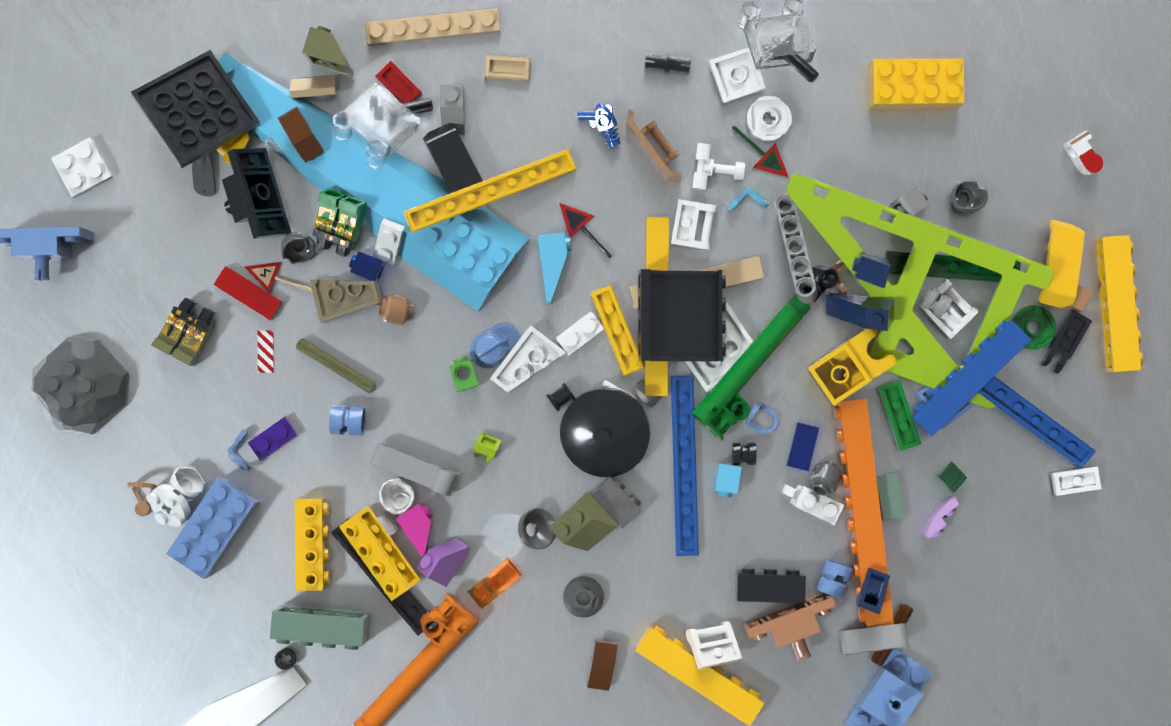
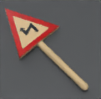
[245,262,313,293]

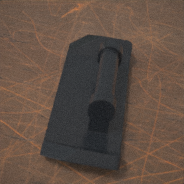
[423,123,483,193]

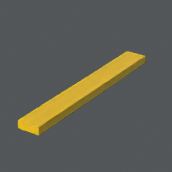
[403,149,577,234]
[644,217,669,396]

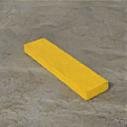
[590,285,644,376]

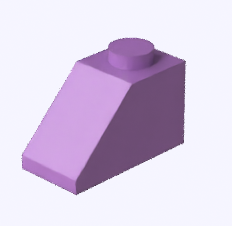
[417,538,471,587]

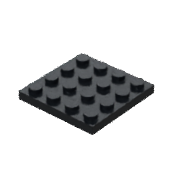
[131,50,260,169]

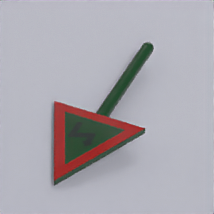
[732,126,788,177]

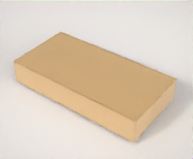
[484,55,531,82]
[290,76,337,98]

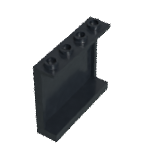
[638,269,726,362]

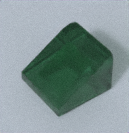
[935,461,967,493]

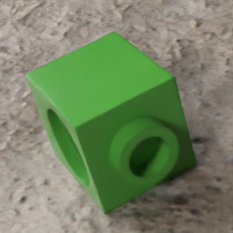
[449,357,480,392]

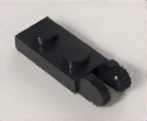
[1041,309,1092,374]

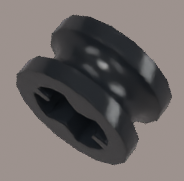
[275,648,297,670]

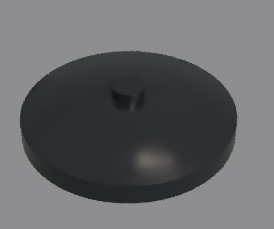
[560,387,651,477]

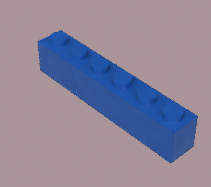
[912,319,1032,437]

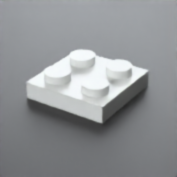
[709,46,766,104]
[51,137,114,199]

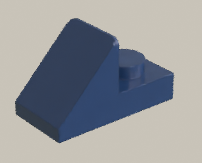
[856,567,890,614]

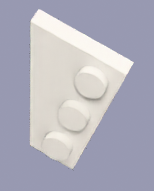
[489,325,566,392]

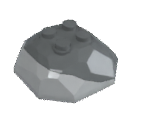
[31,338,129,435]

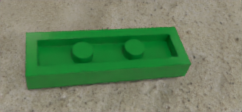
[877,380,921,451]

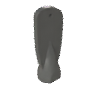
[192,154,216,197]

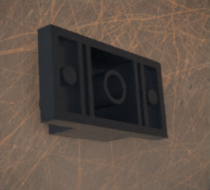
[222,148,292,239]

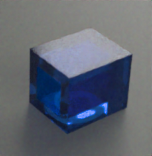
[349,251,386,282]

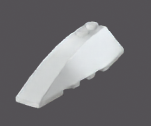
[183,666,308,726]

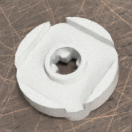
[746,96,792,142]
[146,484,191,527]

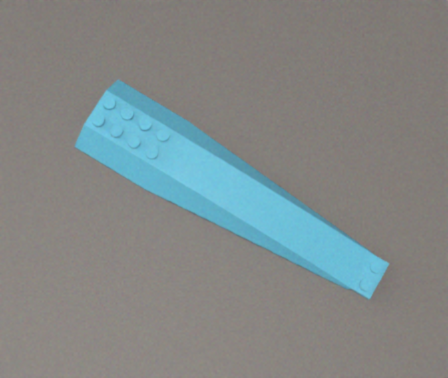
[218,53,529,311]

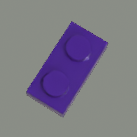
[248,417,298,461]

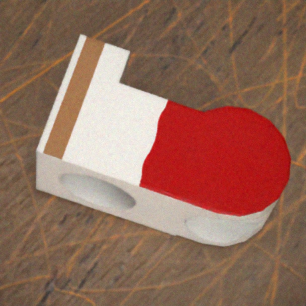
[1063,130,1103,176]

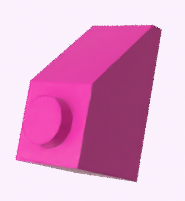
[396,503,433,556]

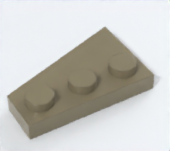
[310,279,383,323]

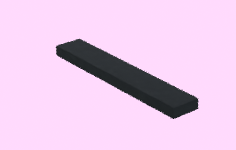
[331,518,435,636]

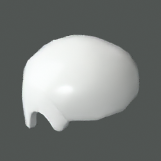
[170,467,205,500]
[379,478,415,515]

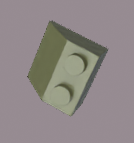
[302,26,353,76]
[549,491,618,551]

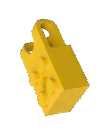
[807,329,898,406]

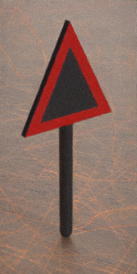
[559,203,612,258]

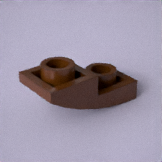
[586,639,618,691]

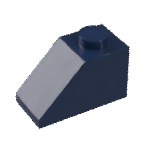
[852,252,891,288]

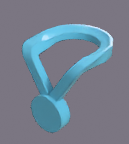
[727,187,769,211]

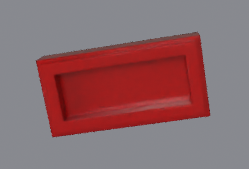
[375,61,422,104]

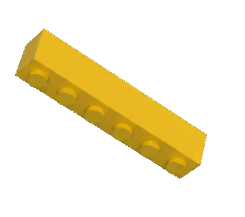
[1095,235,1143,373]
[635,625,765,726]

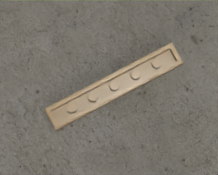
[629,256,764,309]

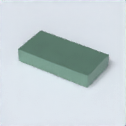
[876,472,906,521]

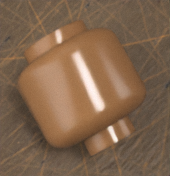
[379,294,413,325]

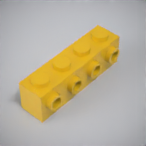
[294,498,330,591]
[339,506,420,601]

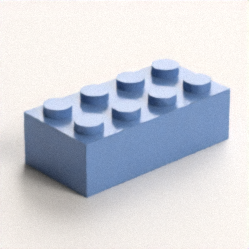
[166,477,260,579]

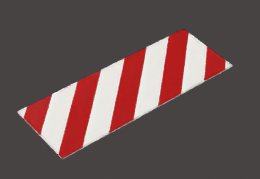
[257,330,274,373]

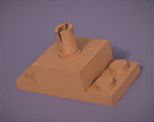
[742,593,836,661]

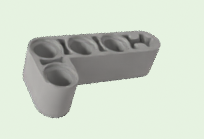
[370,443,460,496]

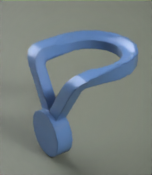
[746,402,778,434]
[228,429,251,472]

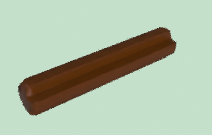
[871,603,913,666]

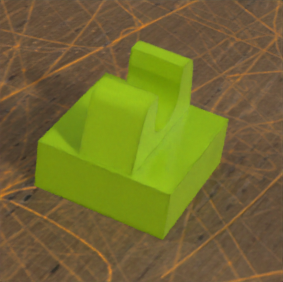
[473,432,502,462]

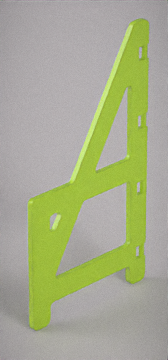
[786,173,1054,409]

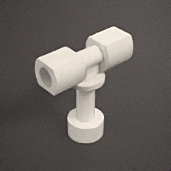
[692,143,745,190]

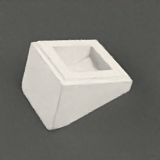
[377,511,402,536]

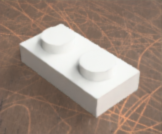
[373,219,405,266]
[556,311,604,356]
[1051,466,1102,496]

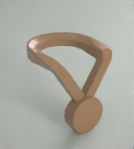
[830,260,848,294]
[127,482,158,517]

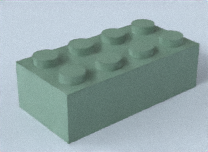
[270,606,370,650]

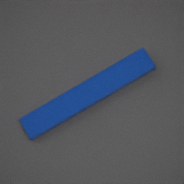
[978,376,1096,468]

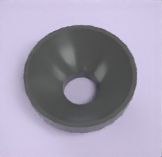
[518,508,556,550]
[563,576,604,618]

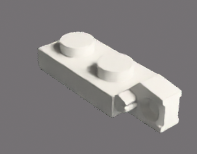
[781,484,844,525]

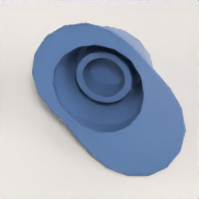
[470,324,521,369]

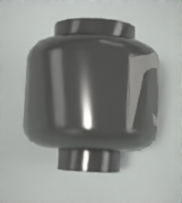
[809,461,842,496]

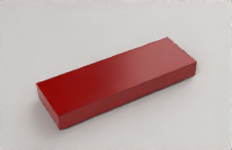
[213,266,283,321]

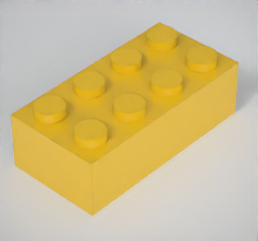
[869,58,964,109]

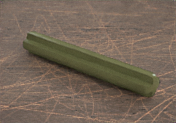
[296,339,376,393]

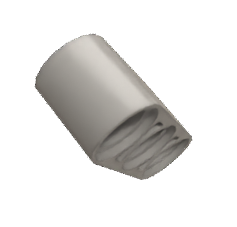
[840,623,909,655]

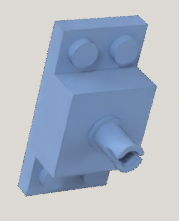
[0,227,94,281]
[844,649,932,726]

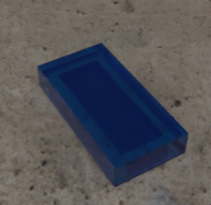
[786,422,819,471]

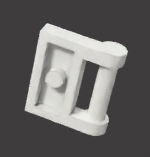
[671,199,718,251]
[919,279,979,339]
[686,621,742,670]

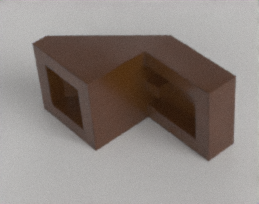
[278,106,324,163]

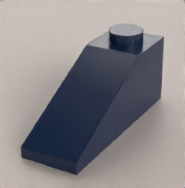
[826,292,894,331]

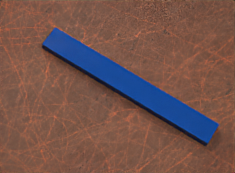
[671,375,699,556]

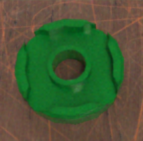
[1011,305,1056,350]

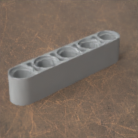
[775,195,817,304]

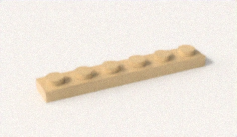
[365,8,500,46]

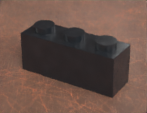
[735,568,806,603]

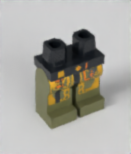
[151,297,216,366]

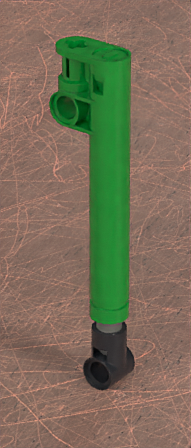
[691,265,839,441]

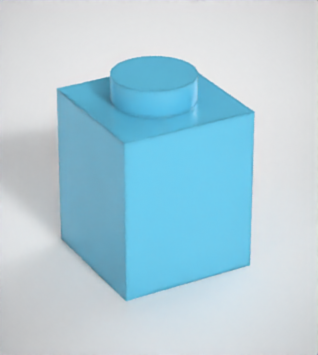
[713,463,742,497]

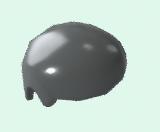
[950,181,988,214]
[281,231,315,264]

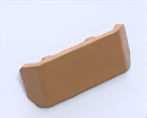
[626,109,681,183]

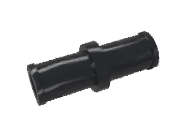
[645,54,691,73]

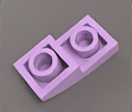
[921,496,959,539]

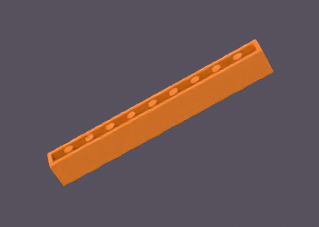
[834,398,894,628]

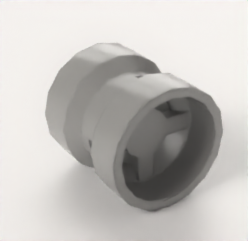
[921,286,953,318]

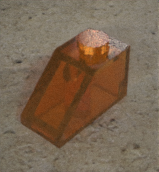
[467,558,521,609]

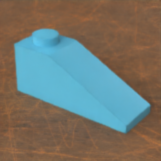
[538,232,571,304]

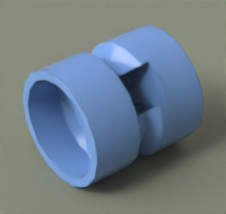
[329,405,366,436]
[816,559,854,599]

